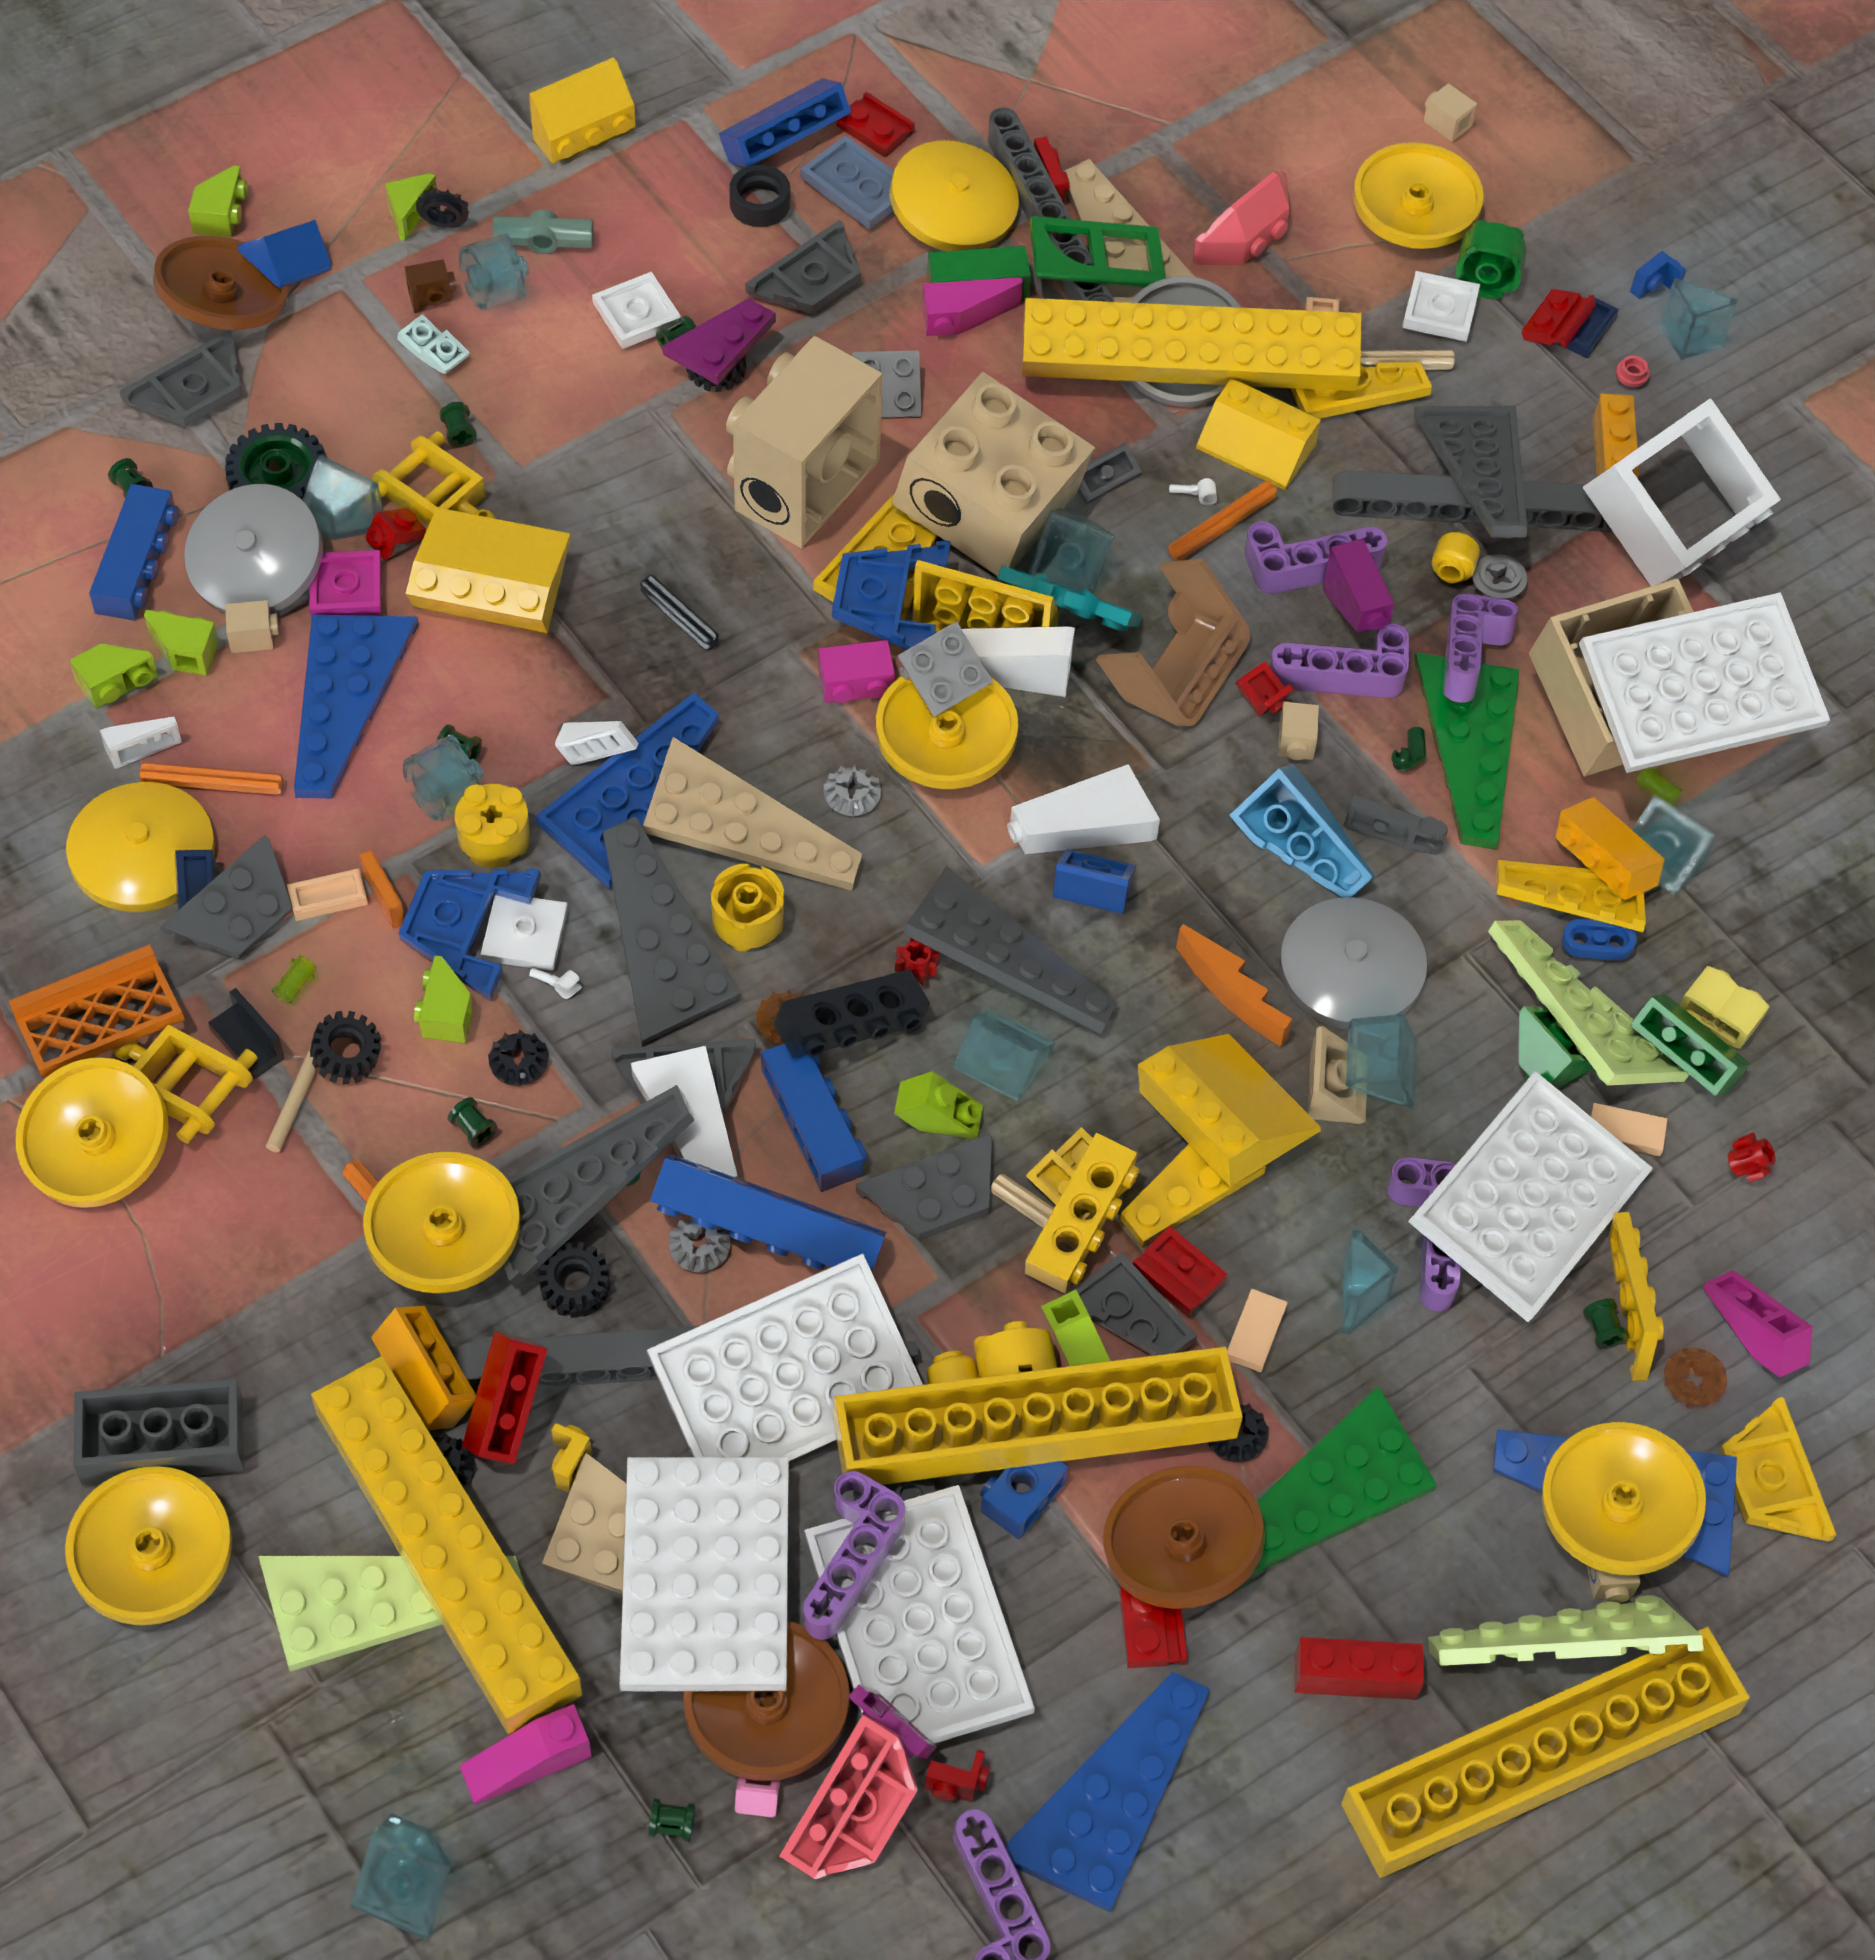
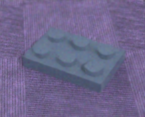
[800,135,894,230]

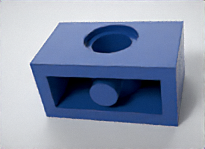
[980,1461,1069,1540]

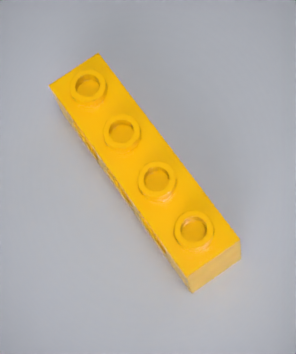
[1025,1133,1140,1294]

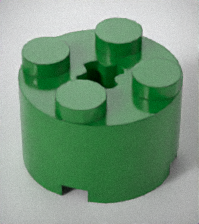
[1456,220,1527,299]

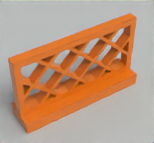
[8,944,185,1078]

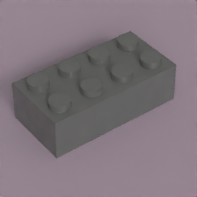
[74,1379,244,1485]

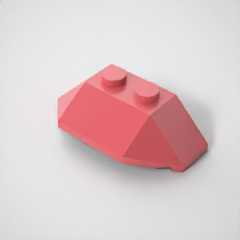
[1193,170,1289,265]
[779,1713,918,1879]

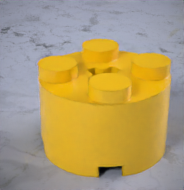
[455,784,531,868]
[711,864,784,952]
[973,1321,1057,1378]

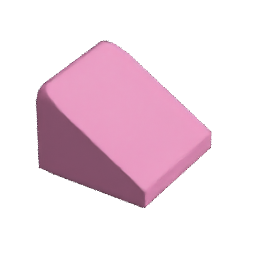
[735,1777,781,1817]

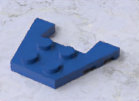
[832,541,951,650]
[398,869,541,1000]

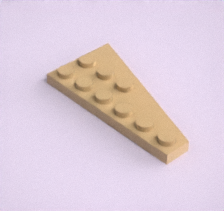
[1063,159,1195,303]
[643,737,862,891]
[542,1452,627,1594]

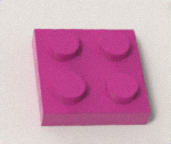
[309,550,381,617]

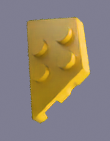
[1719,1397,1836,1542]

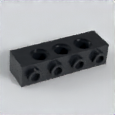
[773,969,931,1059]

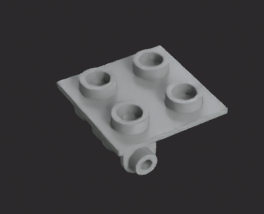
[852,350,921,418]
[897,621,993,717]

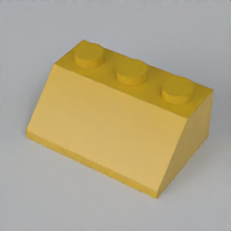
[529,57,636,164]
[1196,378,1321,490]

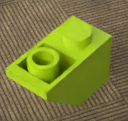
[188,165,248,237]
[144,610,219,676]
[69,644,158,709]
[414,955,473,1044]
[894,1071,983,1139]
[1041,1290,1111,1366]

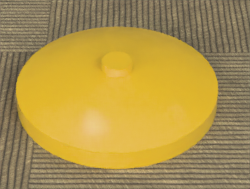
[890,140,1019,251]
[1353,142,1484,249]
[876,676,1018,789]
[66,782,215,912]
[15,1058,169,1208]
[363,1152,520,1293]
[1542,1422,1706,1575]
[65,1466,232,1625]

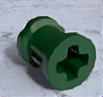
[656,315,696,350]
[439,402,477,447]
[108,458,153,498]
[435,724,482,767]
[447,1097,497,1148]
[1583,1298,1630,1349]
[648,1798,696,1842]

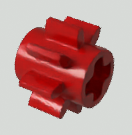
[894,938,940,985]
[1728,1133,1776,1183]

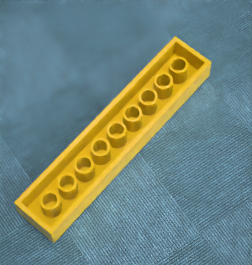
[1022,298,1361,391]
[833,1347,1243,1485]
[311,1356,582,1735]
[1341,1626,1750,1879]

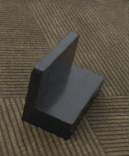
[208,988,285,1079]

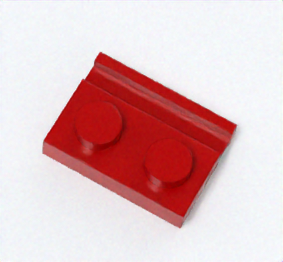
[836,92,915,158]
[1521,289,1596,348]
[1133,1226,1228,1317]
[1119,1586,1187,1669]

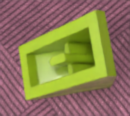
[385,173,437,241]

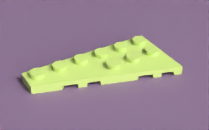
[1488,920,1689,1085]
[258,1556,526,1672]
[1428,1595,1703,1665]

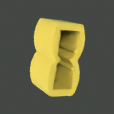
[1680,966,1770,1049]

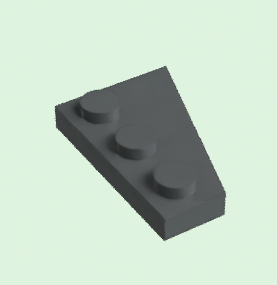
[1068,1253,1197,1356]

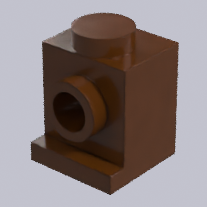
[404,259,457,313]

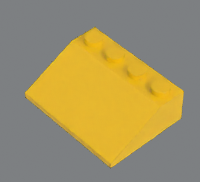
[405,507,572,633]
[913,560,1059,633]
[1138,1034,1321,1187]

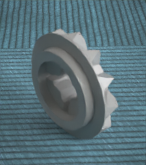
[1471,554,1527,601]
[824,763,881,816]
[669,1217,730,1272]

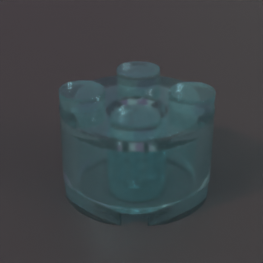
[459,233,529,310]
[403,735,484,821]

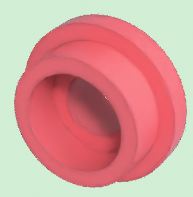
[1616,355,1650,387]

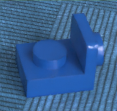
[1630,251,1686,299]

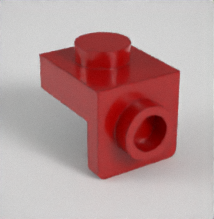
[365,508,427,559]
[1235,661,1294,717]
[925,1750,990,1803]

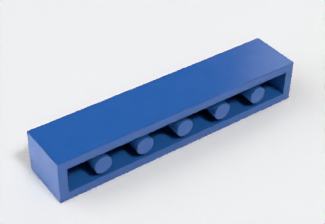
[650,1154,887,1272]

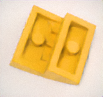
[1026,1127,1136,1220]

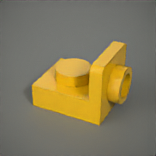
[551,1423,593,1493]

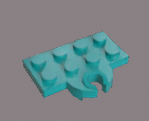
[997,566,1143,631]

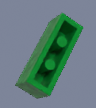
[927,246,1031,298]
[1630,994,1751,1096]

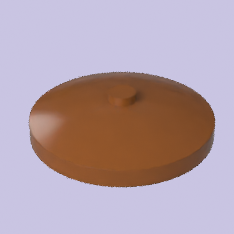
[153,236,289,330]
[1103,1466,1265,1609]
[683,1621,849,1781]

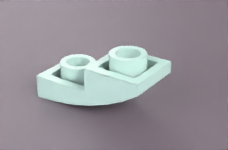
[397,314,470,374]

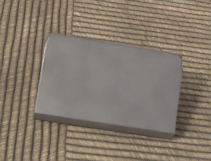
[1077,442,1142,502]

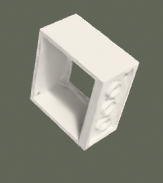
[1582,398,1781,586]

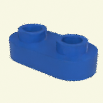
[1561,919,1637,961]

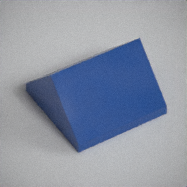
[237,220,331,288]
[1053,849,1136,914]

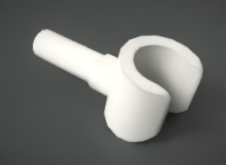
[1169,478,1217,505]
[529,968,582,999]

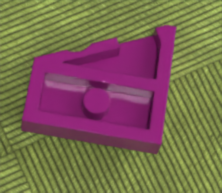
[848,1684,937,1759]

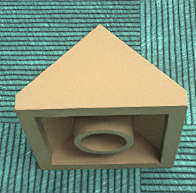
[1307,1026,1369,1124]

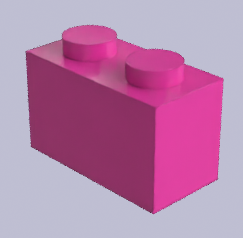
[818,640,895,703]

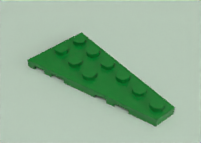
[1414,652,1519,850]
[1250,1386,1437,1576]

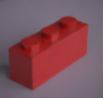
[462,1331,548,1464]
[1295,1637,1424,1700]

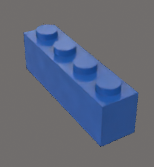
[718,78,851,167]
[89,484,179,621]
[761,1044,867,1192]

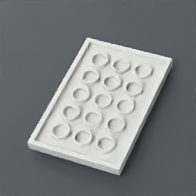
[1579,592,1830,773]
[1408,1071,1653,1322]
[646,1254,923,1461]
[620,1457,789,1691]
[804,1485,1035,1743]

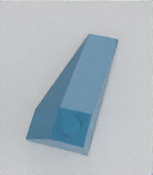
[1229,764,1375,898]

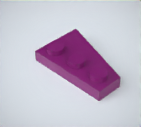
[662,298,776,385]

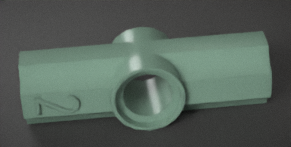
[493,209,593,254]

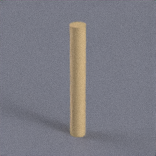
[266,1050,318,1153]

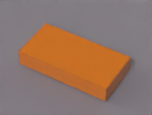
[359,850,405,929]

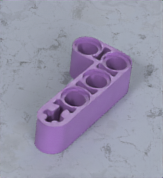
[1244,521,1387,594]
[1443,594,1518,702]
[1270,624,1409,698]
[1387,1158,1461,1312]
[803,1471,905,1640]
[952,1809,1050,1960]

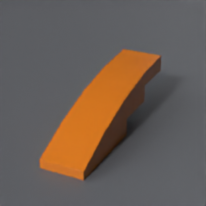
[1176,924,1292,1048]

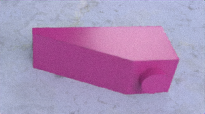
[922,277,1022,336]
[1703,1270,1813,1377]
[459,1704,591,1805]

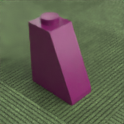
[1322,539,1395,633]

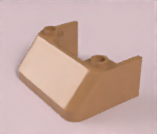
[1096,559,1250,726]

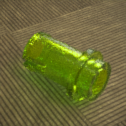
[1635,767,1683,808]
[272,955,317,1004]

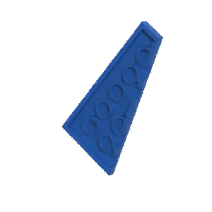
[294,615,419,799]
[535,693,719,890]
[1493,1430,1737,1577]
[1004,1672,1210,1913]

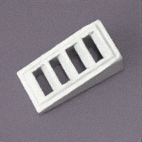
[100,717,182,769]
[555,721,639,764]

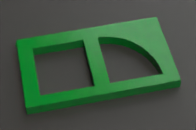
[1029,216,1166,287]

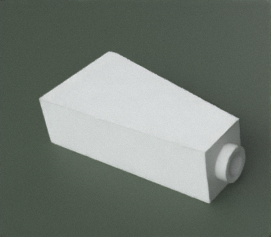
[962,627,1075,697]
[1007,764,1160,854]
[631,1046,738,1178]

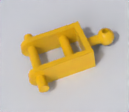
[365,431,496,527]
[111,1024,258,1144]

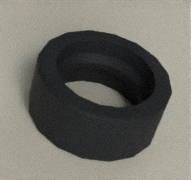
[729,165,790,227]

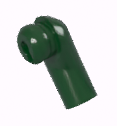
[1391,727,1426,771]

